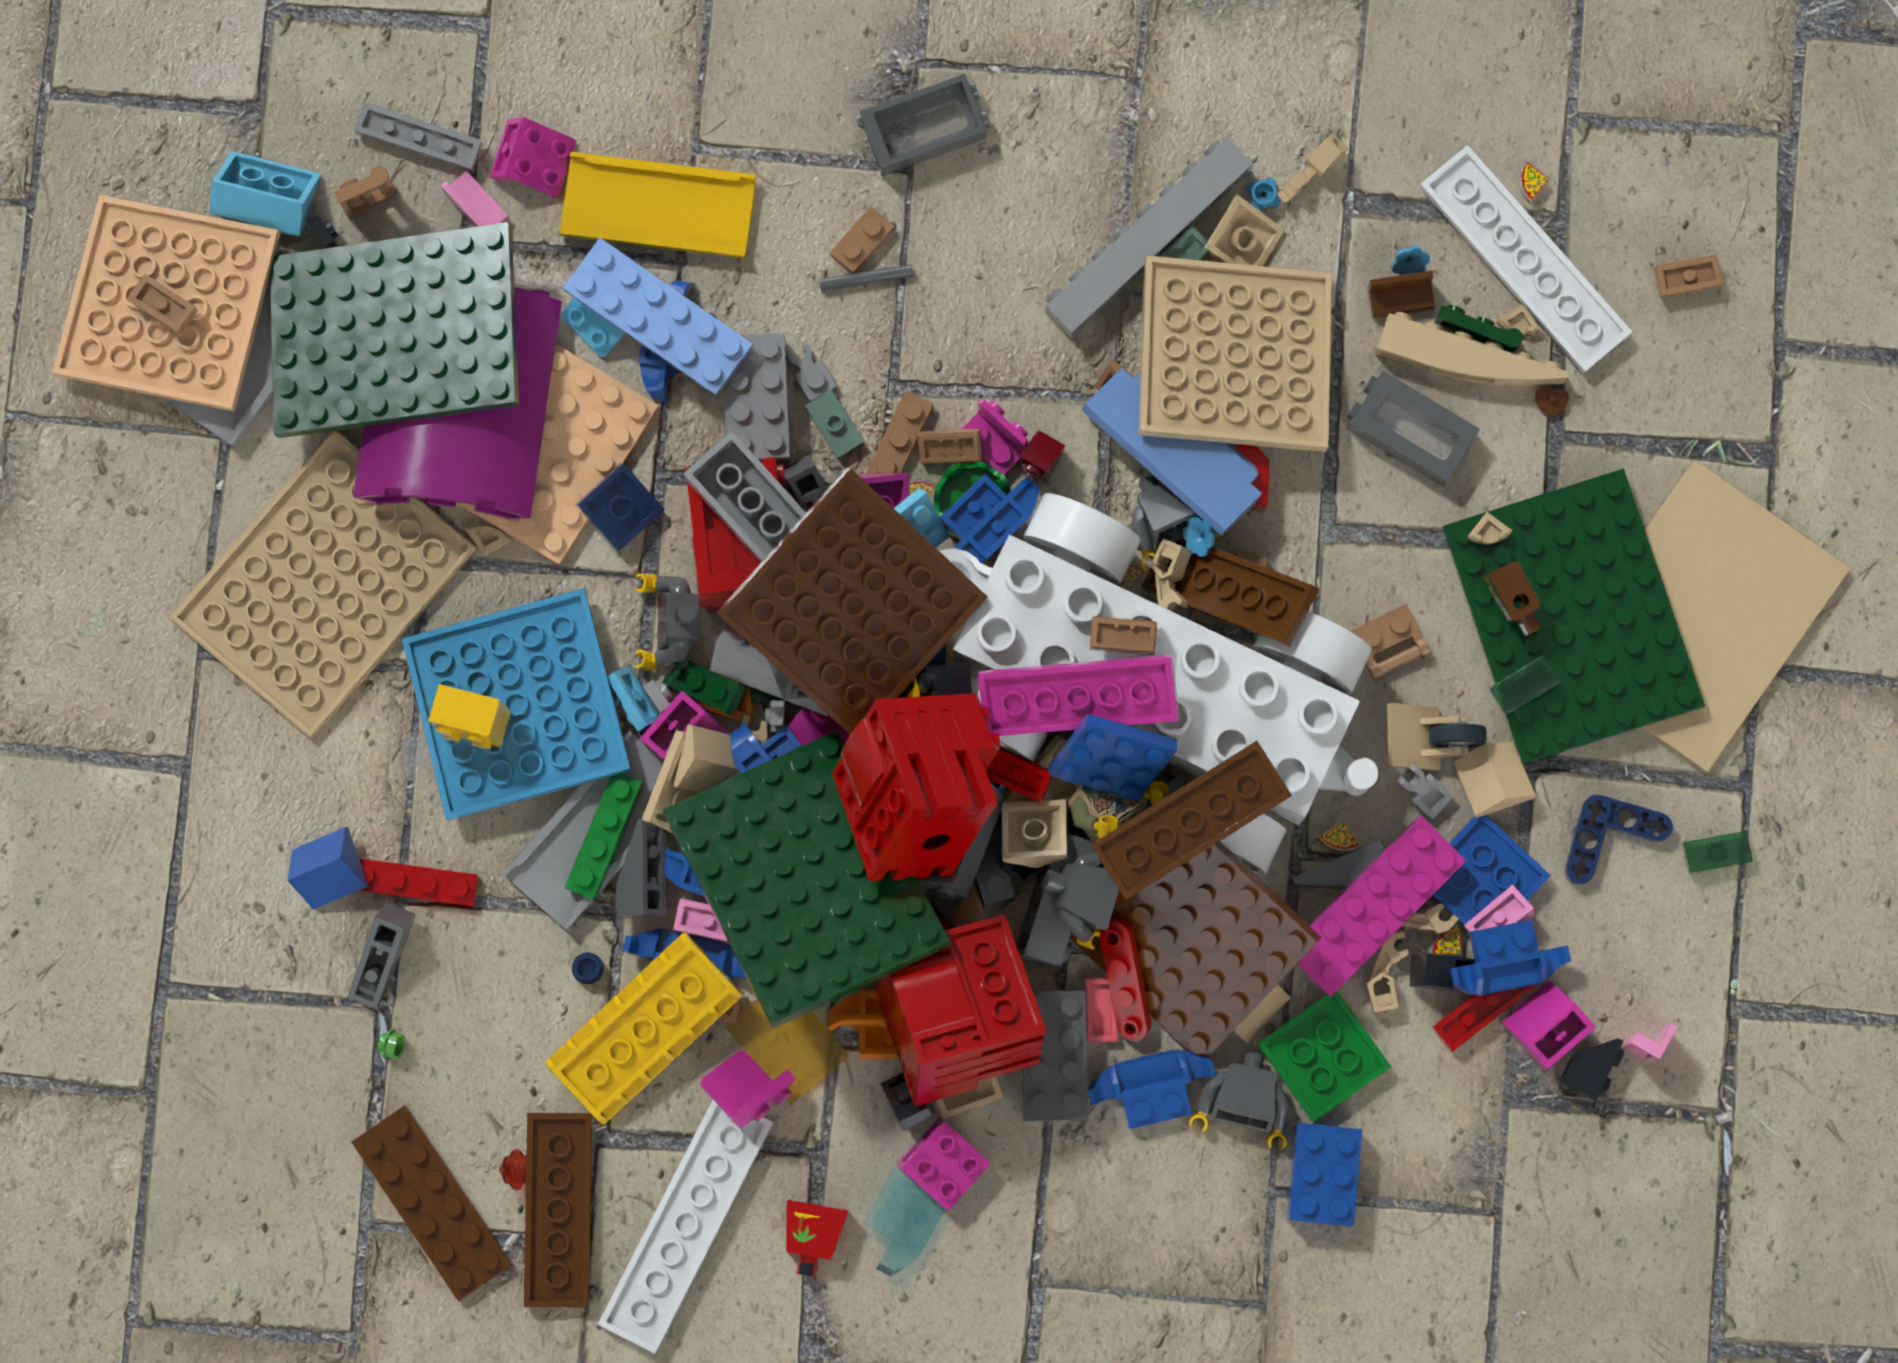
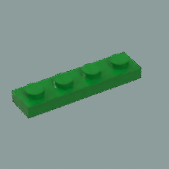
[564,773,644,901]

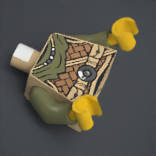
[1068,781,1169,843]

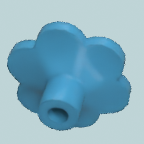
[1391,246,1430,275]
[1183,517,1215,557]

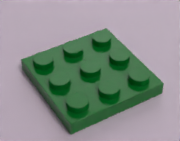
[1257,991,1391,1123]

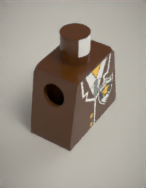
[1482,561,1542,636]

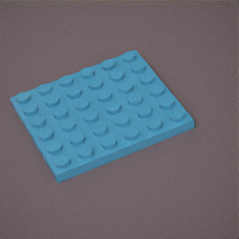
[402,588,632,821]

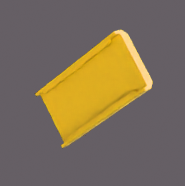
[559,152,756,259]
[545,930,745,1125]

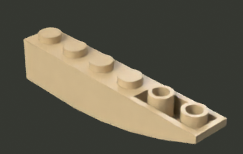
[1375,312,1569,386]

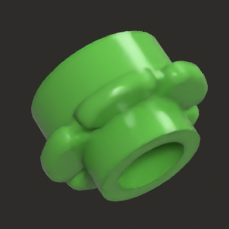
[378,1029,405,1060]

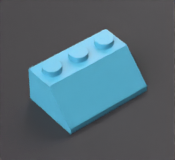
[209,151,321,236]

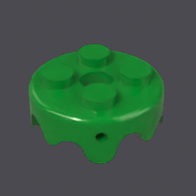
[933,462,1011,539]

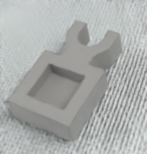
[786,343,837,403]
[765,700,786,735]
[1397,763,1454,819]

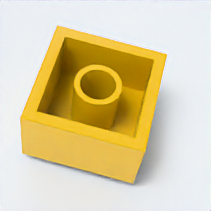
[428,684,511,750]

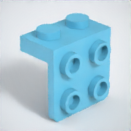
[562,298,626,357]

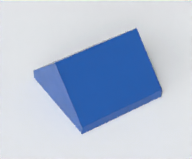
[287,827,369,909]

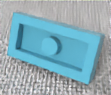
[607,667,660,732]

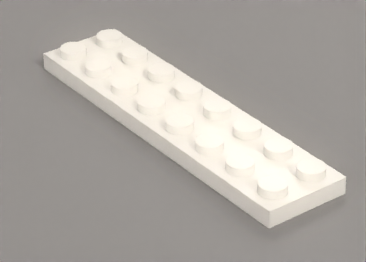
[1419,145,1632,374]
[598,1100,774,1354]

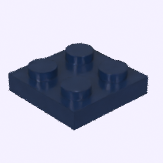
[575,463,665,552]

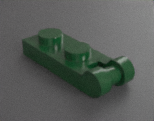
[1434,305,1523,353]
[662,659,746,716]

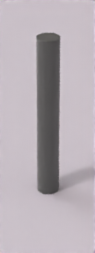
[819,264,913,291]

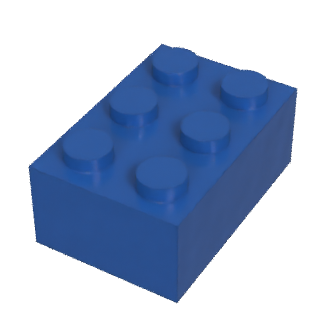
[1286,1123,1362,1227]

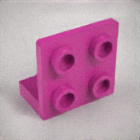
[489,117,576,198]
[961,398,1029,476]
[896,1117,990,1210]

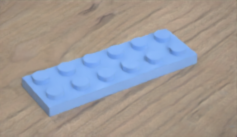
[563,238,754,397]

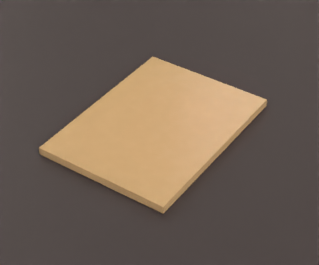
[169,430,478,740]
[1642,459,1851,773]

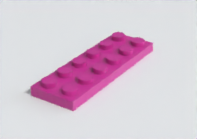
[977,654,1180,736]
[1297,815,1466,997]

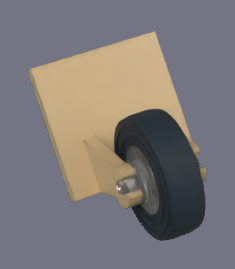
[1387,703,1487,771]

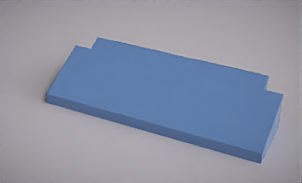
[1081,368,1262,536]

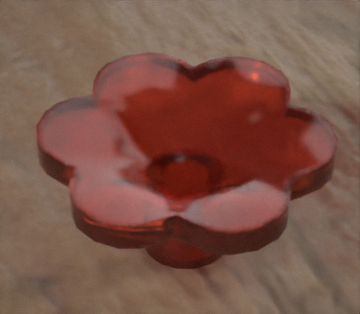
[499,1149,526,1190]

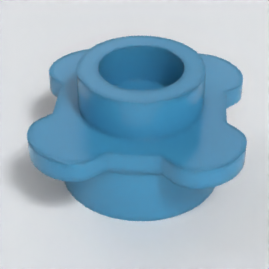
[1246,178,1281,211]

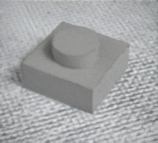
[643,680,674,714]

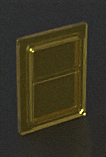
[725,1000,849,1105]

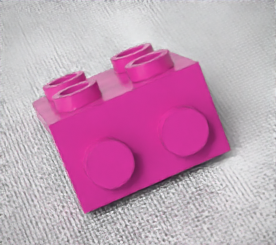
[700,1050,796,1129]

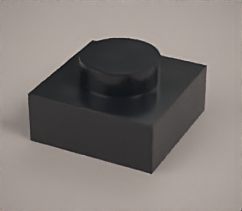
[308,215,339,249]

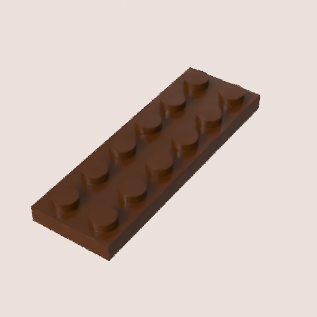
[1141,538,1319,647]
[1091,741,1292,900]
[351,1105,513,1302]
[524,1113,592,1308]

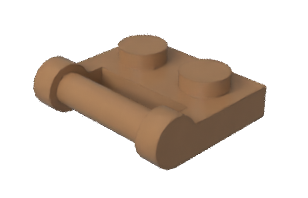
[335,166,396,218]
[1350,604,1432,682]

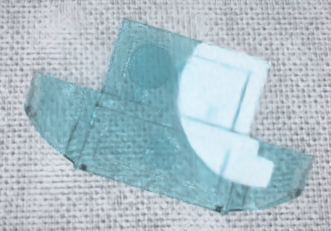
[863,1168,945,1277]

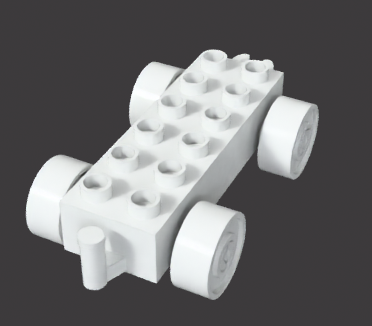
[940,493,1378,875]

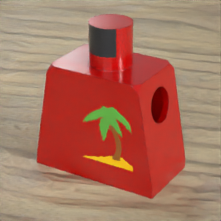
[786,1200,849,1277]

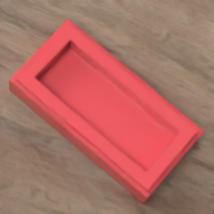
[1085,978,1118,1043]

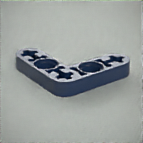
[1564,795,1673,885]

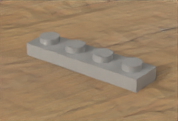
[354,102,483,172]

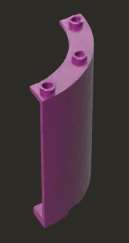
[353,287,562,521]

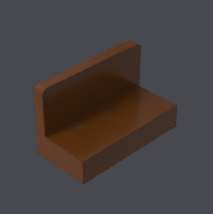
[1367,271,1435,318]

